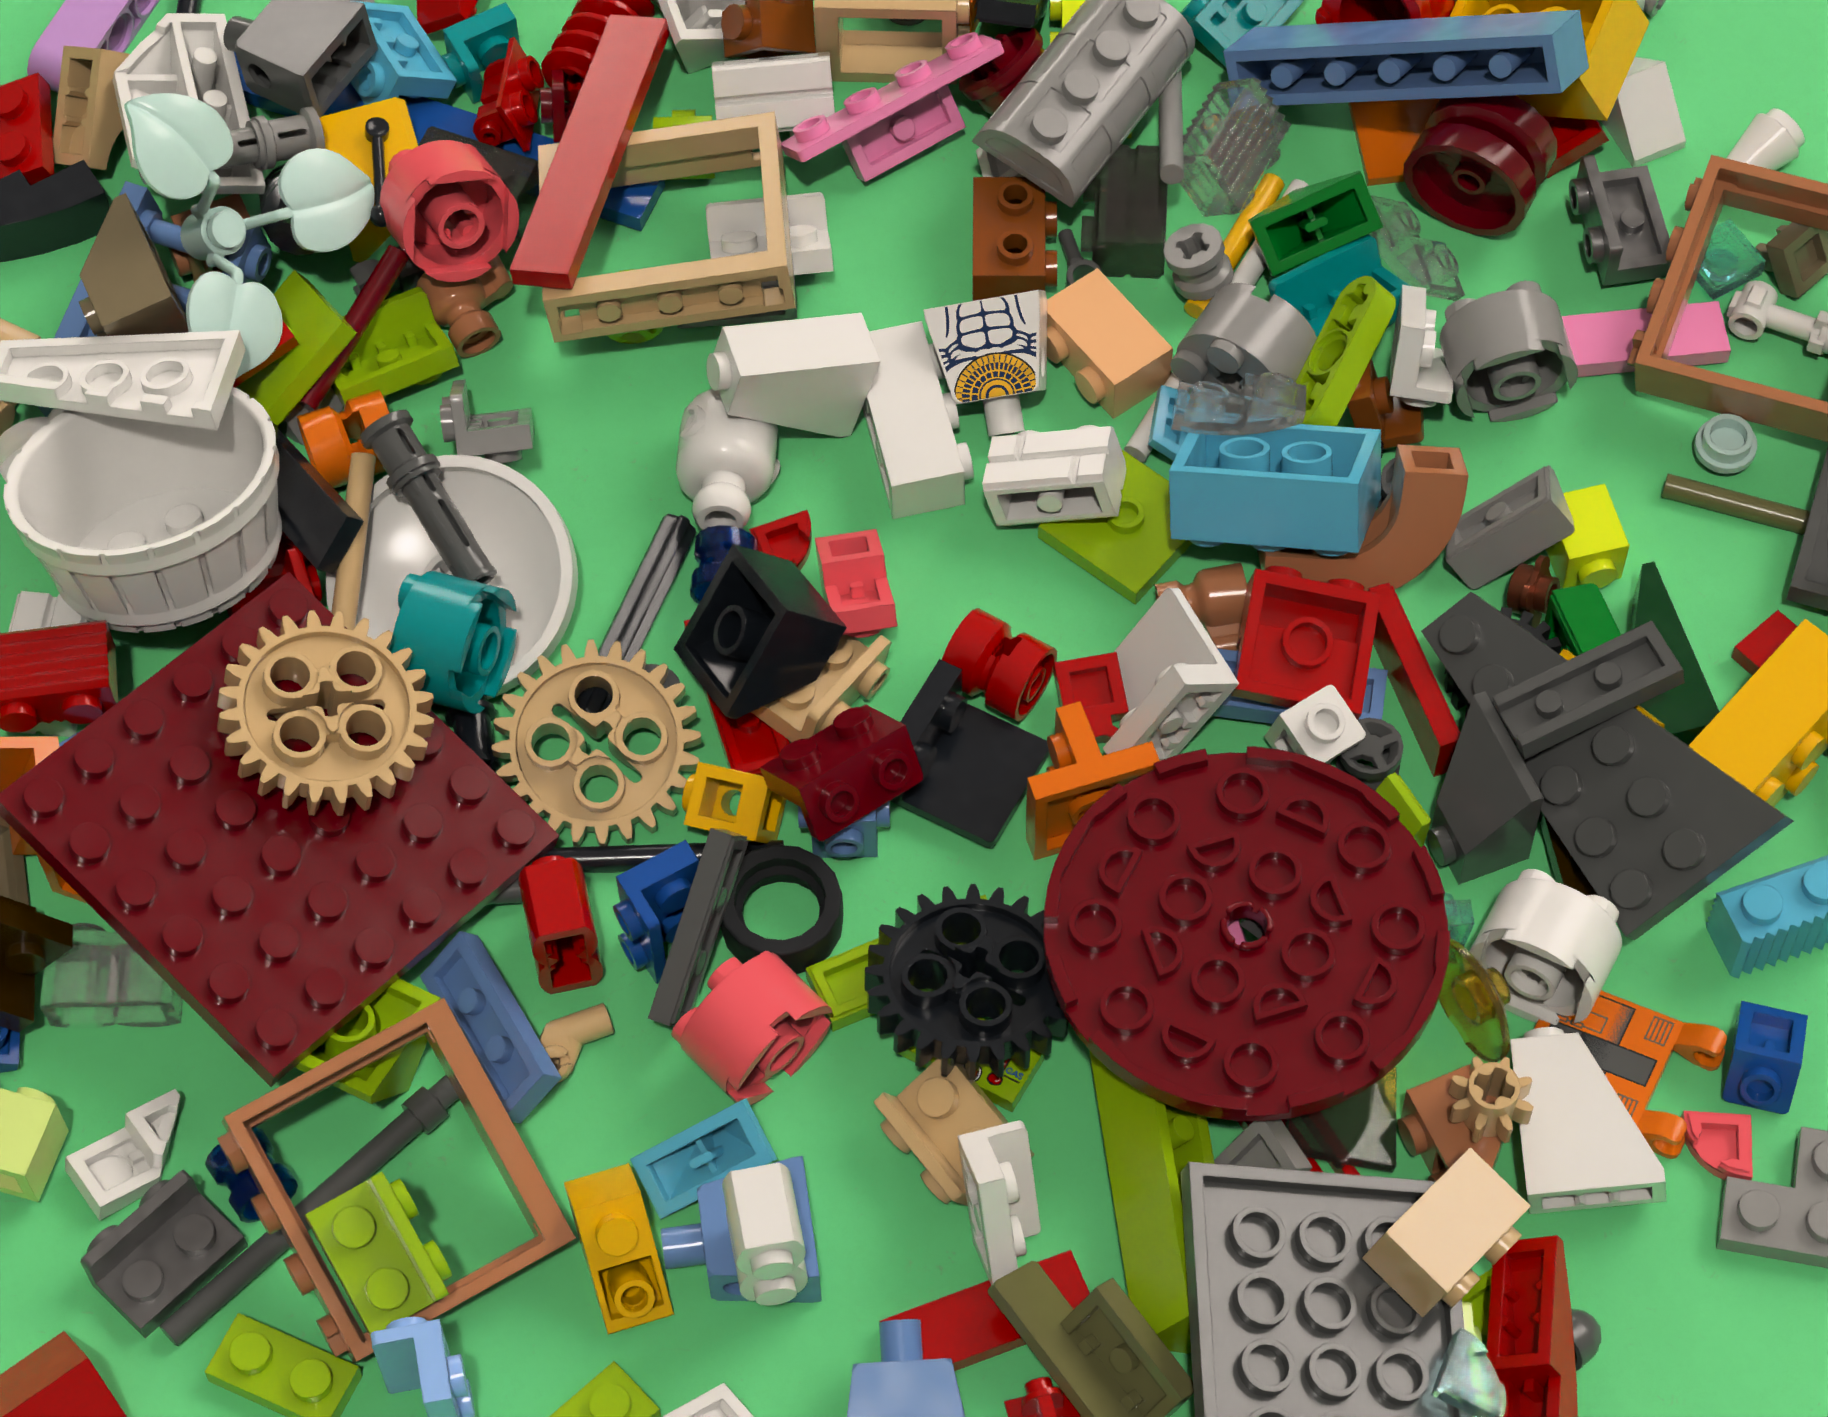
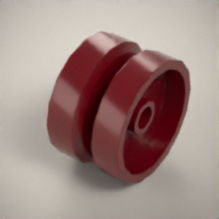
[1404,95,1557,236]

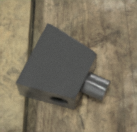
[223,0,378,118]

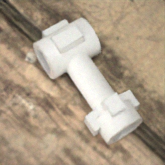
[1727,280,1828,355]

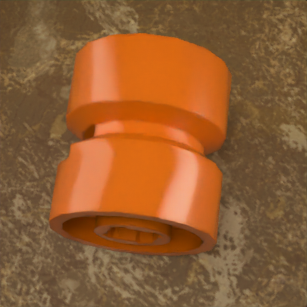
[297,390,389,489]

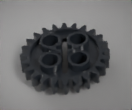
[865,884,1069,1080]

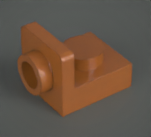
[1348,359,1424,449]

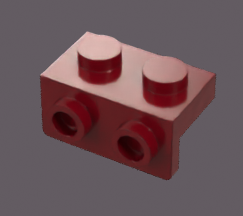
[760,704,923,841]

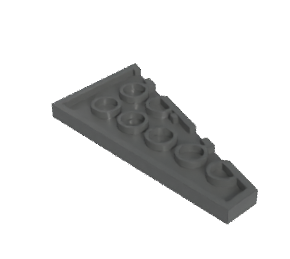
[1421,592,1794,940]

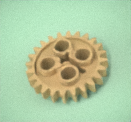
[217,610,434,816]
[492,639,701,847]

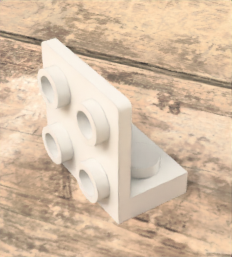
[1103,588,1239,761]

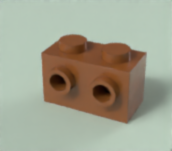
[973,177,1057,301]

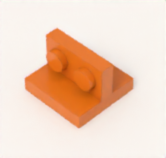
[1026,701,1160,860]

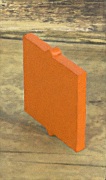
[1348,99,1440,186]

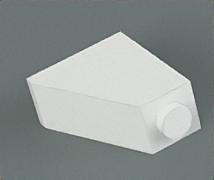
[706,313,881,437]
[1510,1027,1666,1214]

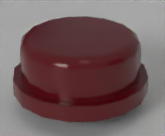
[959,27,1045,115]

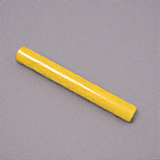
[1184,173,1285,319]

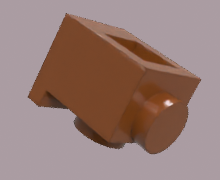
[721,0,816,59]

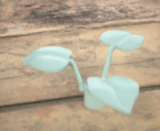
[124,93,375,378]

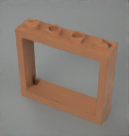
[1627,155,1828,442]
[217,998,576,1363]

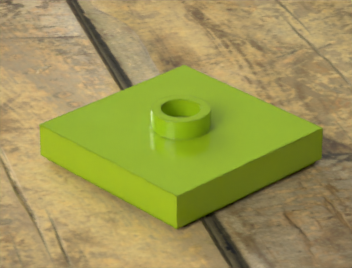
[238,270,357,426]
[1038,449,1192,605]

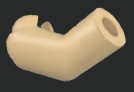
[539,1003,614,1083]

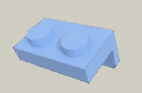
[370,1317,475,1417]

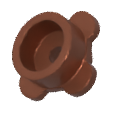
[1507,555,1560,628]

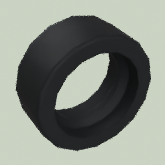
[720,845,844,974]

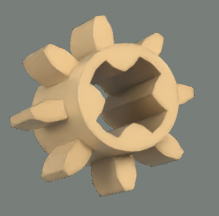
[1449,1056,1534,1143]

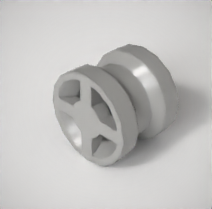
[1163,223,1234,301]

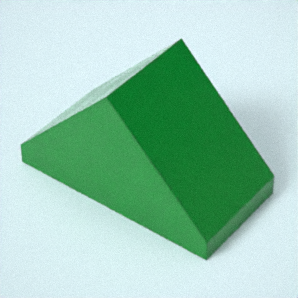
[1248,171,1383,276]

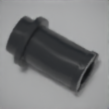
[445,695,500,772]

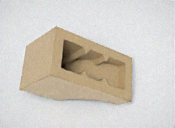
[53,46,130,170]

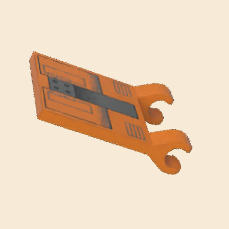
[1534,990,1727,1159]

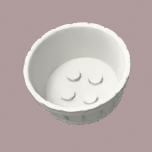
[3,387,282,633]

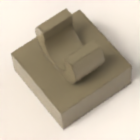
[1755,222,1828,298]

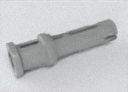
[138,106,325,185]

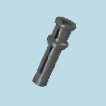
[359,410,497,584]

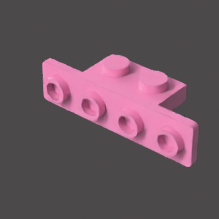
[781,32,1005,182]

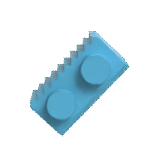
[1706,855,1828,979]

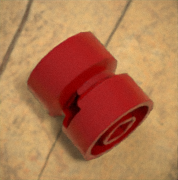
[942,608,1057,722]

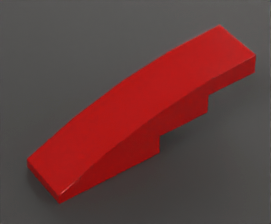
[1485,1235,1578,1417]

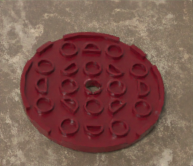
[1043,746,1451,1121]

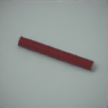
[298,245,409,411]

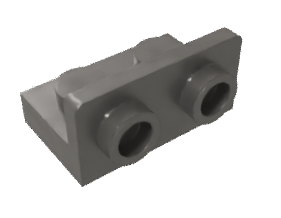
[80,1170,248,1339]

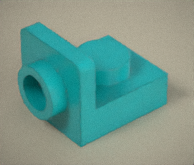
[441,2,520,104]

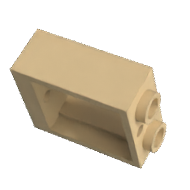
[814,0,970,84]

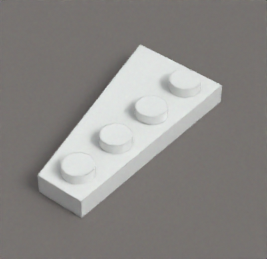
[0,330,246,431]

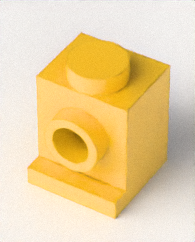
[682,761,787,844]

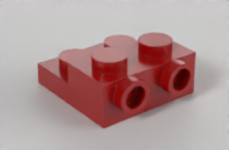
[1231,566,1381,720]

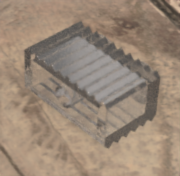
[1179,77,1291,217]

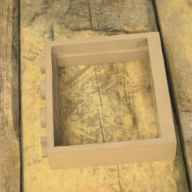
[538,111,796,343]

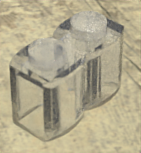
[40,923,183,1028]

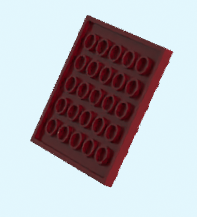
[0,572,560,1087]

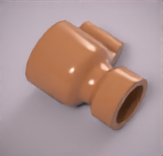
[416,255,513,358]
[1154,562,1247,651]

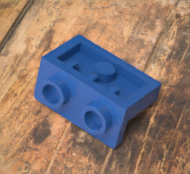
[613,840,699,984]

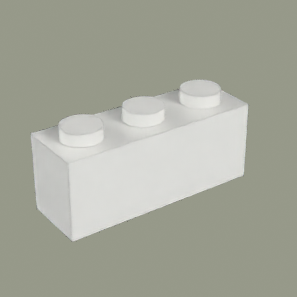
[862,321,974,519]

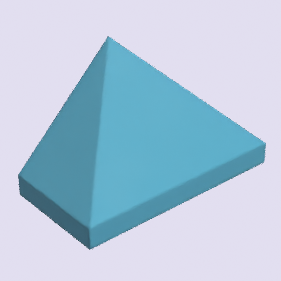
[630,1098,777,1220]

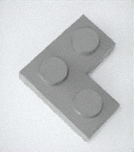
[1716,1126,1828,1268]

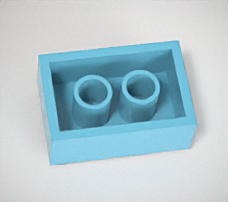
[1169,417,1381,557]

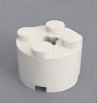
[1467,869,1622,1025]

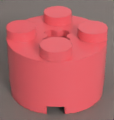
[380,140,519,282]
[671,951,832,1105]

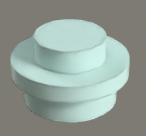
[1694,414,1757,474]

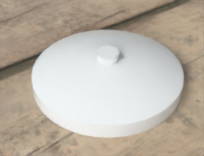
[326,455,578,706]

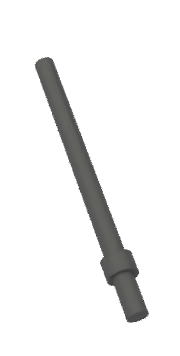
[159,1075,459,1346]

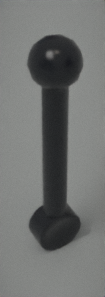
[365,117,389,228]

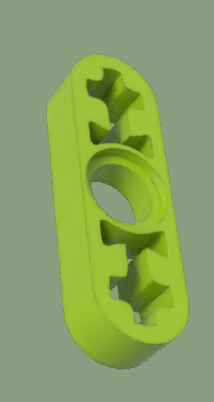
[1280,276,1396,426]

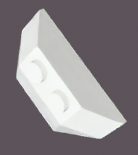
[113,13,266,194]

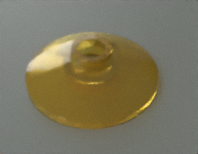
[1439,939,1511,1062]

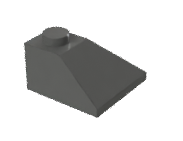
[1427,691,1544,885]

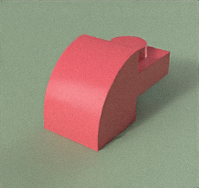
[815,529,897,638]

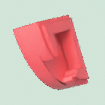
[1681,1111,1753,1180]

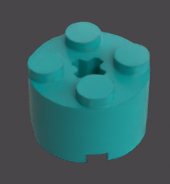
[389,571,517,714]

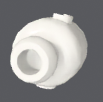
[676,389,780,537]

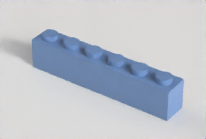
[1223,10,1589,107]

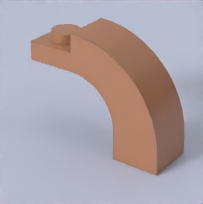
[1257,444,1469,591]

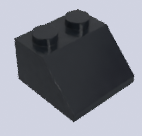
[674,544,847,719]

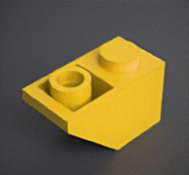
[564,1163,674,1335]

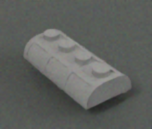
[972,0,1195,208]

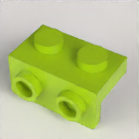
[331,287,460,408]

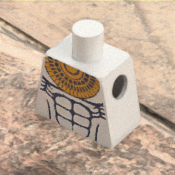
[923,290,1047,437]

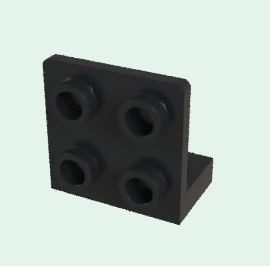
[890,659,1050,848]

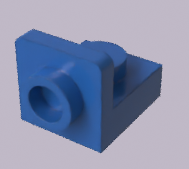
[1722,1001,1808,1114]

